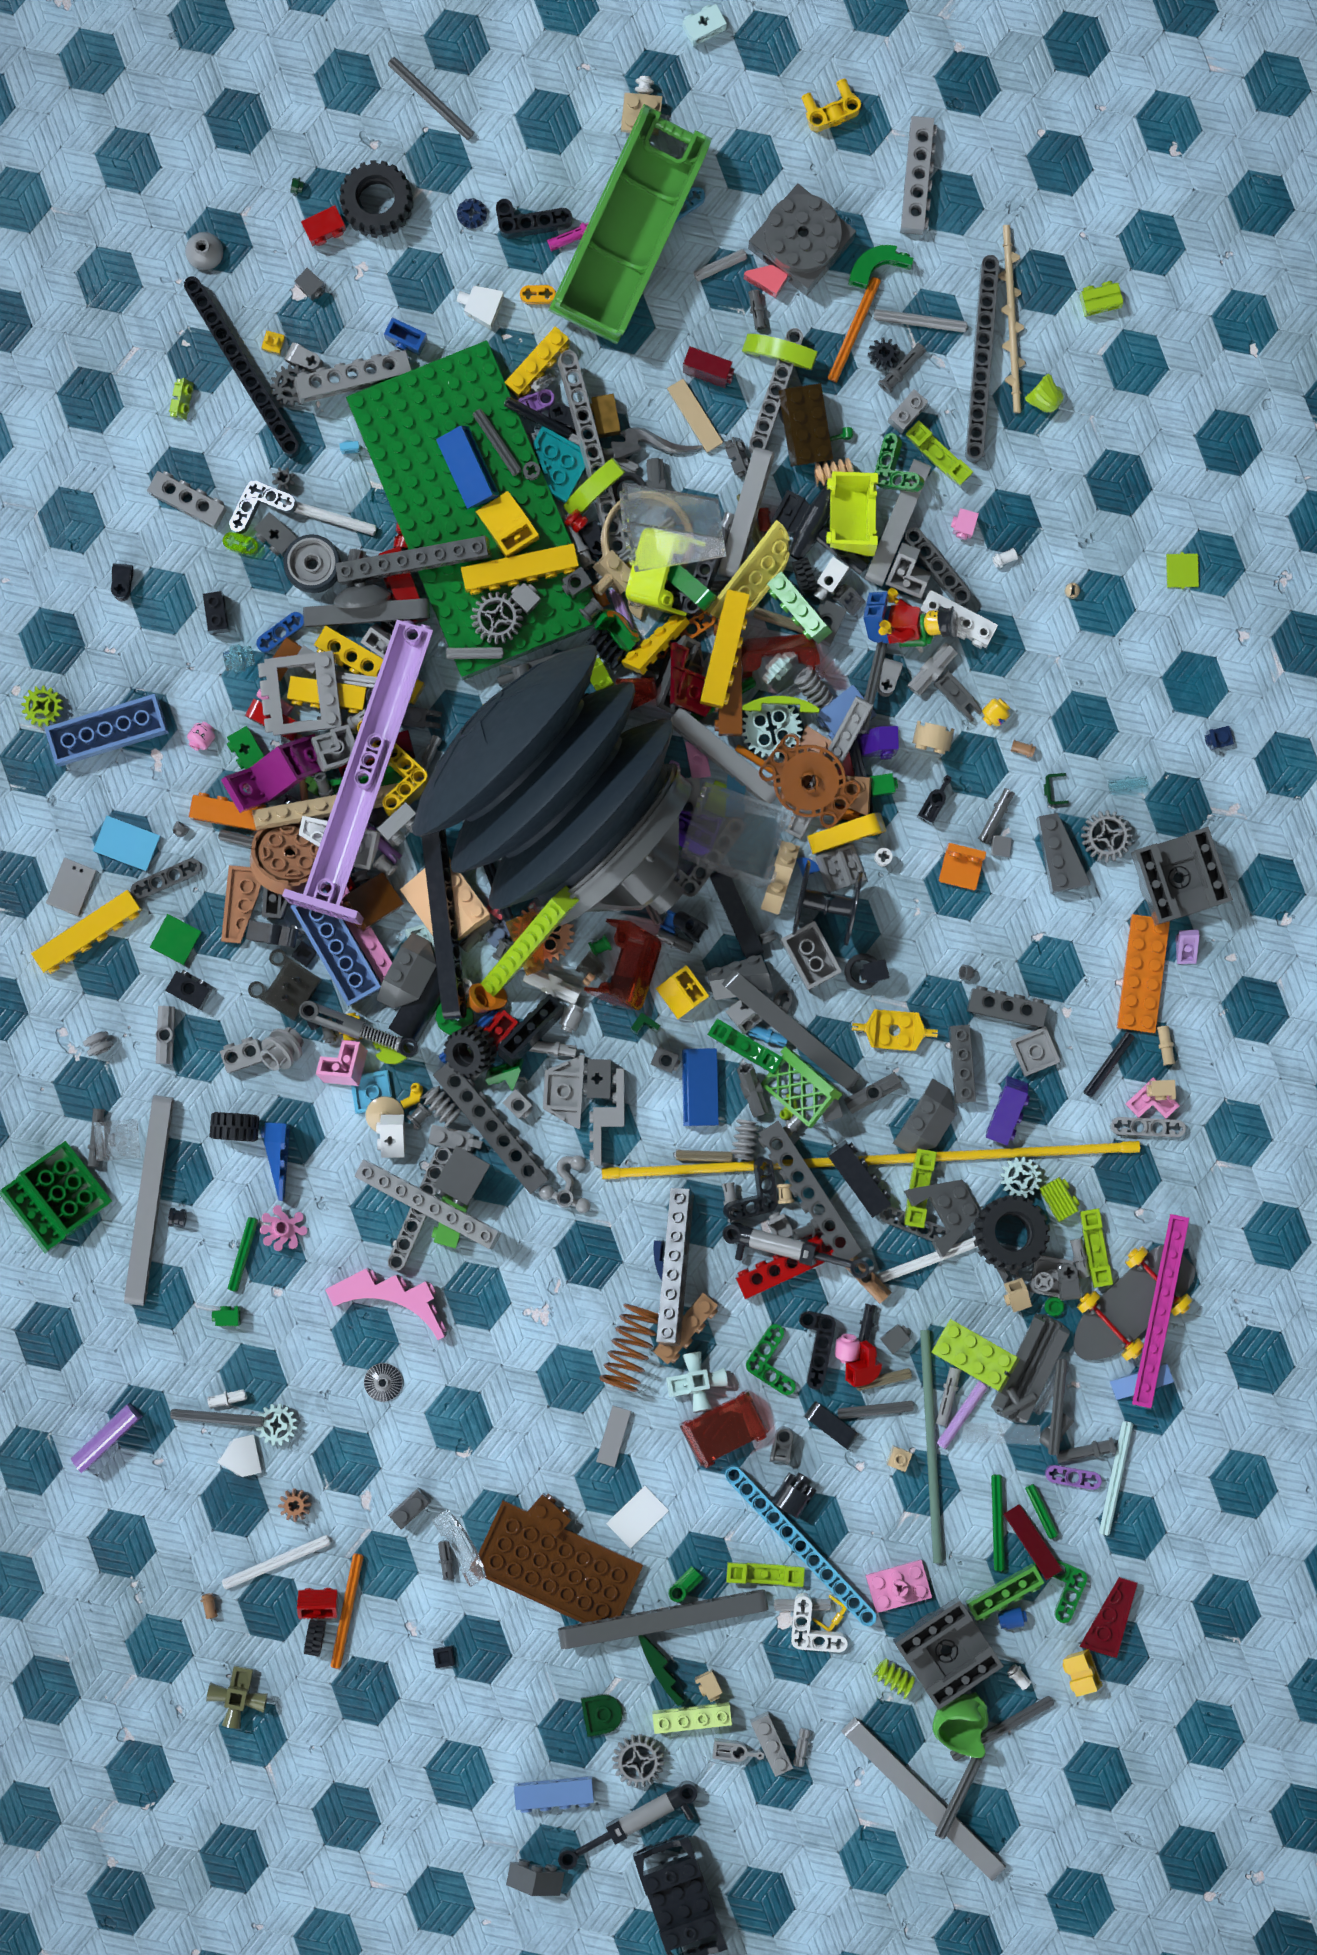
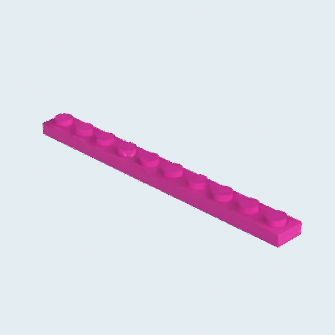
[1132,1214,1190,1408]

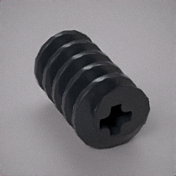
[586,630,626,670]

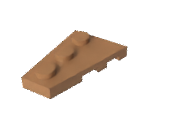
[835,776,872,815]

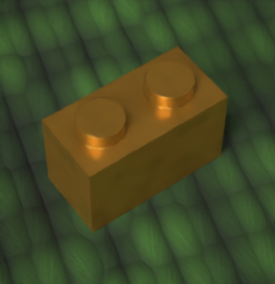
[589,393,620,438]

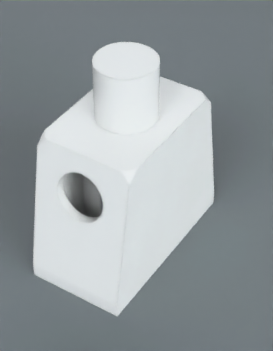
[456,286,504,330]
[814,557,850,601]

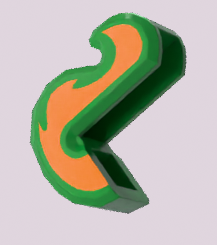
[594,609,640,652]

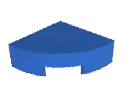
[796,858,820,877]

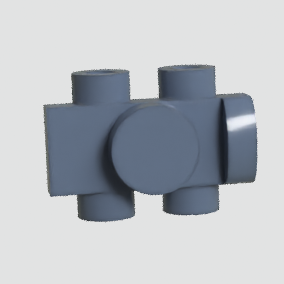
[486,920,512,948]

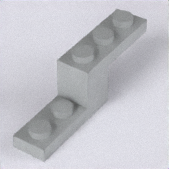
[590,1069,624,1165]

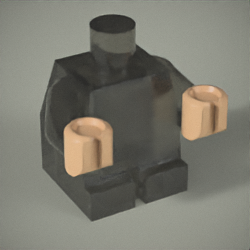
[575,951,609,986]

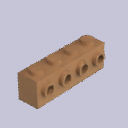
[653,1292,718,1364]

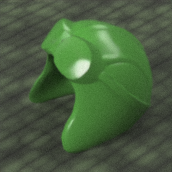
[932,1692,989,1758]

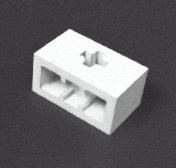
[376,1115,406,1158]

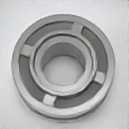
[83,1031,114,1056]

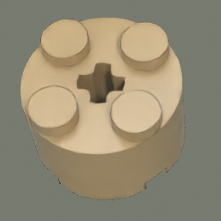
[912,721,955,754]

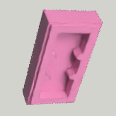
[685,742,711,779]

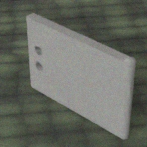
[46,857,97,916]

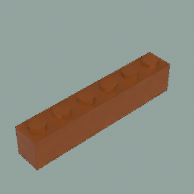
[714,619,742,736]

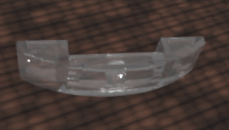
[962,1423,1040,1445]
[432,1509,486,1587]

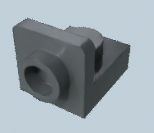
[832,584,866,615]

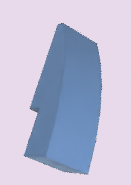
[1110,1363,1174,1400]

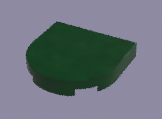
[581,1694,623,1737]

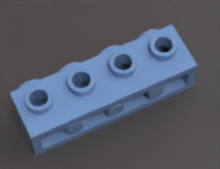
[514,1776,594,1813]

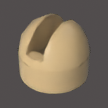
[1064,583,1080,599]

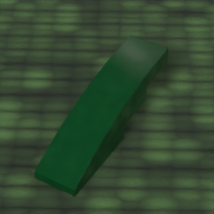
[638,1635,684,1706]

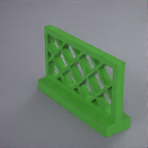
[761,1046,843,1128]

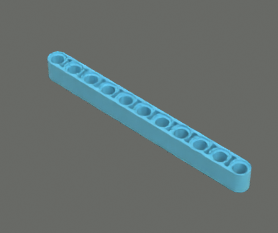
[725,1465,876,1626]

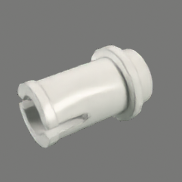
[992,548,1018,568]
[1007,1664,1031,1690]

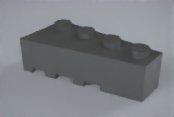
[1036,813,1091,894]

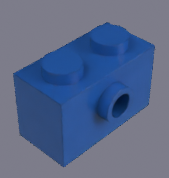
[384,317,428,356]

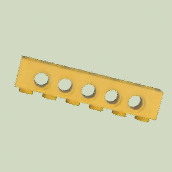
[314,626,425,705]

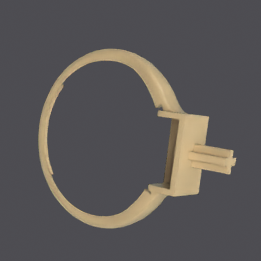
[593,492,693,596]

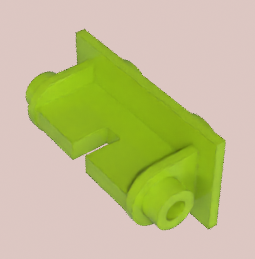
[169,378,194,420]

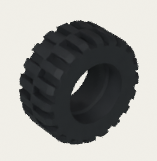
[339,160,414,238]
[973,1195,1050,1271]

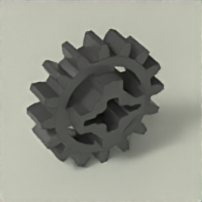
[270,364,312,407]

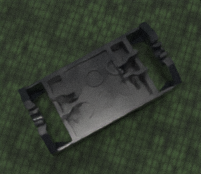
[633,1833,728,1955]

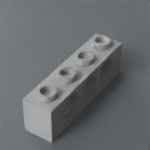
[147,471,227,529]

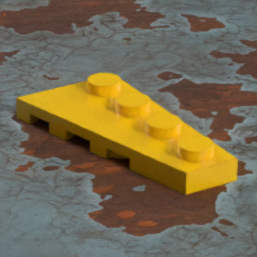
[621,615,690,675]

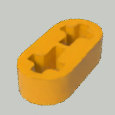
[520,285,556,304]

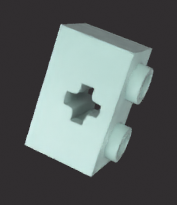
[682,4,727,47]

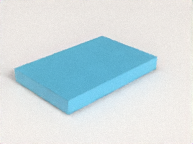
[93,815,161,872]

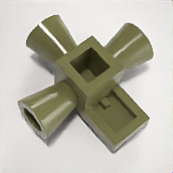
[206,1665,268,1729]

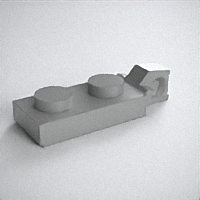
[428,1125,483,1152]

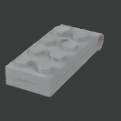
[377,802,416,847]

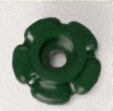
[290,177,304,196]

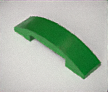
[707,1018,783,1074]

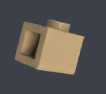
[1003,1278,1032,1312]

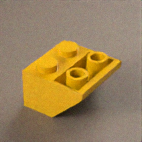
[655,965,709,1019]

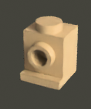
[1146,1080,1176,1100]
[695,1669,723,1702]

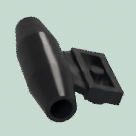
[770,487,830,560]

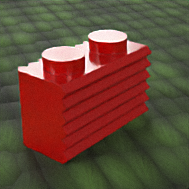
[297,1588,338,1619]

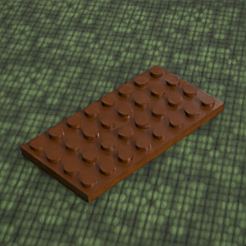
[470,1500,643,1623]

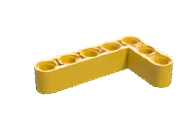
[357,721,429,816]

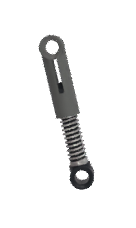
[299,1001,419,1058]

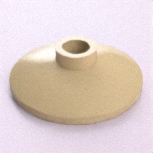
[366,1096,404,1131]

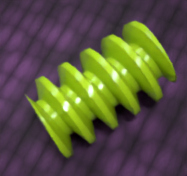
[872,1658,915,1699]

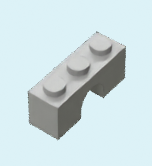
[750,1711,793,1777]

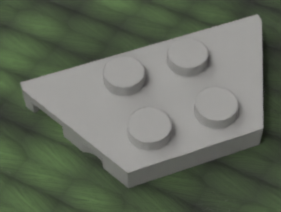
[543,1055,585,1129]

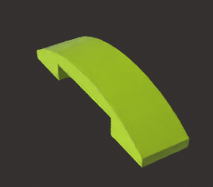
[742,334,818,370]
[906,421,974,486]
[563,458,625,515]
[742,696,819,713]
[905,1149,937,1228]
[1080,1208,1113,1288]
[726,1562,805,1587]

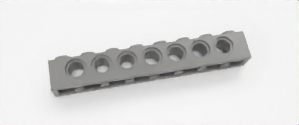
[354,1159,502,1249]

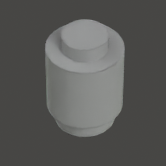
[559,1003,584,1033]

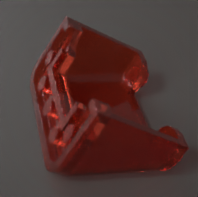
[741,634,820,678]
[679,1389,769,1468]

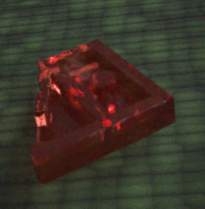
[615,678,657,711]

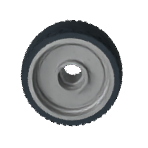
[284,534,341,593]

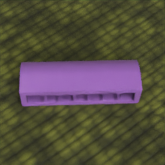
[71,1403,142,1473]

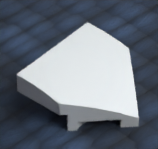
[217,1434,262,1477]

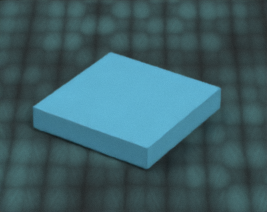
[351,1070,392,1114]

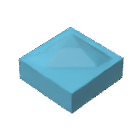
[339,440,361,454]

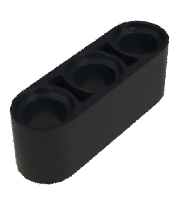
[804,1401,859,1450]

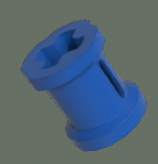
[659,910,676,934]

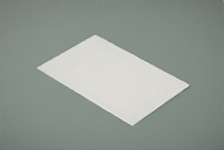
[606,1486,669,1549]

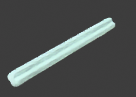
[1099,1421,1133,1536]

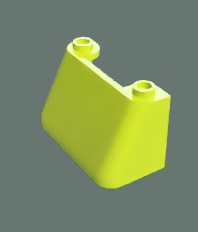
[826,471,878,556]

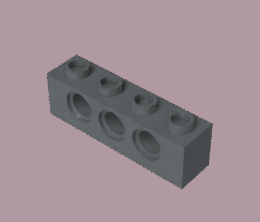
[966,986,1048,1028]
[948,1025,976,1103]

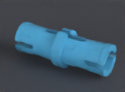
[749,1026,788,1048]

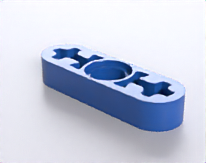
[256,612,304,653]

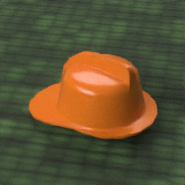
[466,983,508,1013]

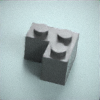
[506,1859,564,1896]

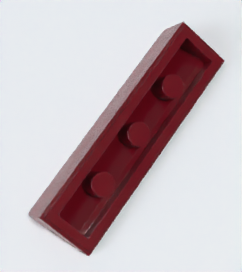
[1003,1504,1062,1581]

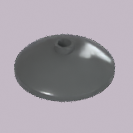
[333,581,391,608]

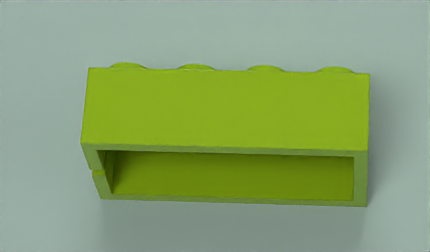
[931,1319,1020,1392]

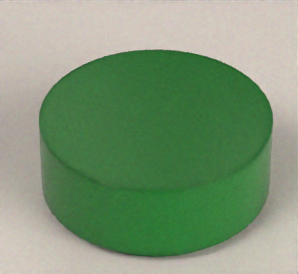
[1044,1297,1064,1316]

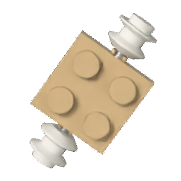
[621,76,662,136]

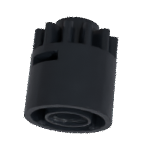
[771,1472,817,1519]

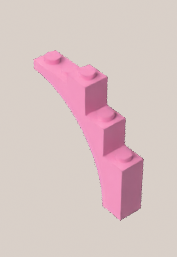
[325,1268,447,1340]

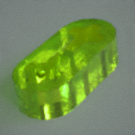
[222,532,259,556]

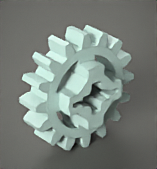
[762,649,796,685]
[999,1157,1042,1198]
[256,1403,298,1446]

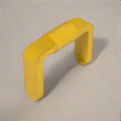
[812,1594,846,1631]

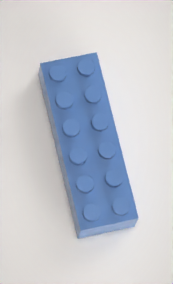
[44,694,169,767]
[291,888,381,1007]

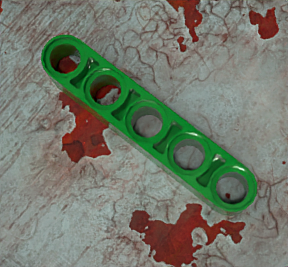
[667,559,717,611]

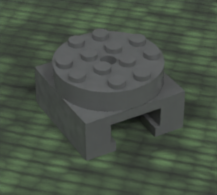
[748,183,856,296]
[1131,827,1233,926]
[893,1597,1004,1710]

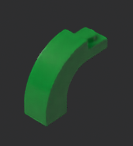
[848,245,914,289]

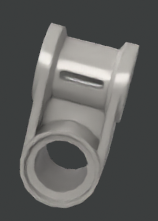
[284,342,323,373]
[877,658,903,697]

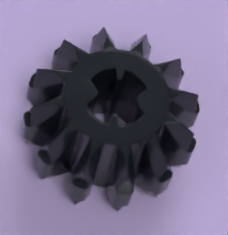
[867,337,900,371]

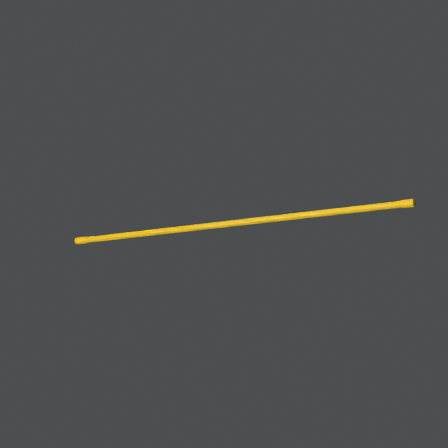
[602,1141,1140,1179]

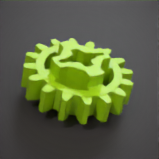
[21,686,64,728]

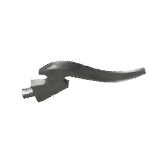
[603,427,702,461]

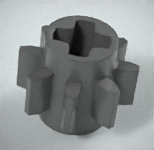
[272,467,295,491]

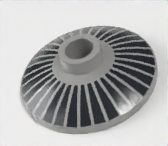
[364,1363,403,1402]

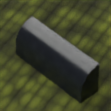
[388,968,441,1042]

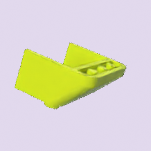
[626,527,706,616]

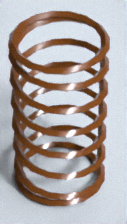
[599,1303,659,1392]

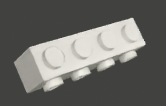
[921,590,998,648]

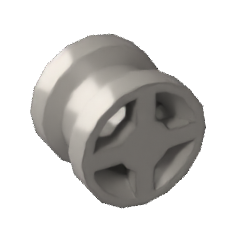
[1033,1272,1054,1291]

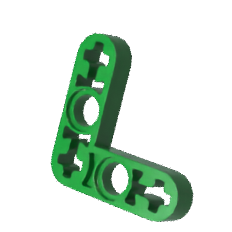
[874,433,924,492]
[746,1324,795,1395]
[1033,1559,1087,1623]

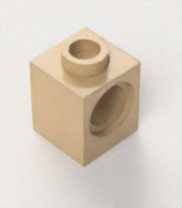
[886,1445,912,1472]

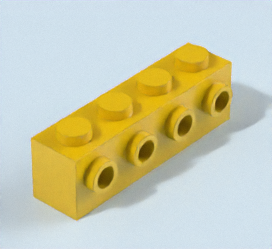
[505,326,570,399]

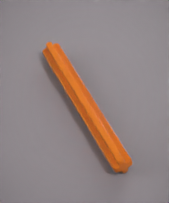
[828,277,881,383]
[330,1553,363,1669]

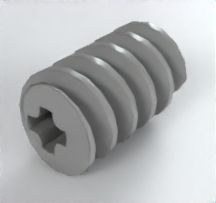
[794,666,833,707]
[420,1086,461,1128]
[731,1119,760,1161]

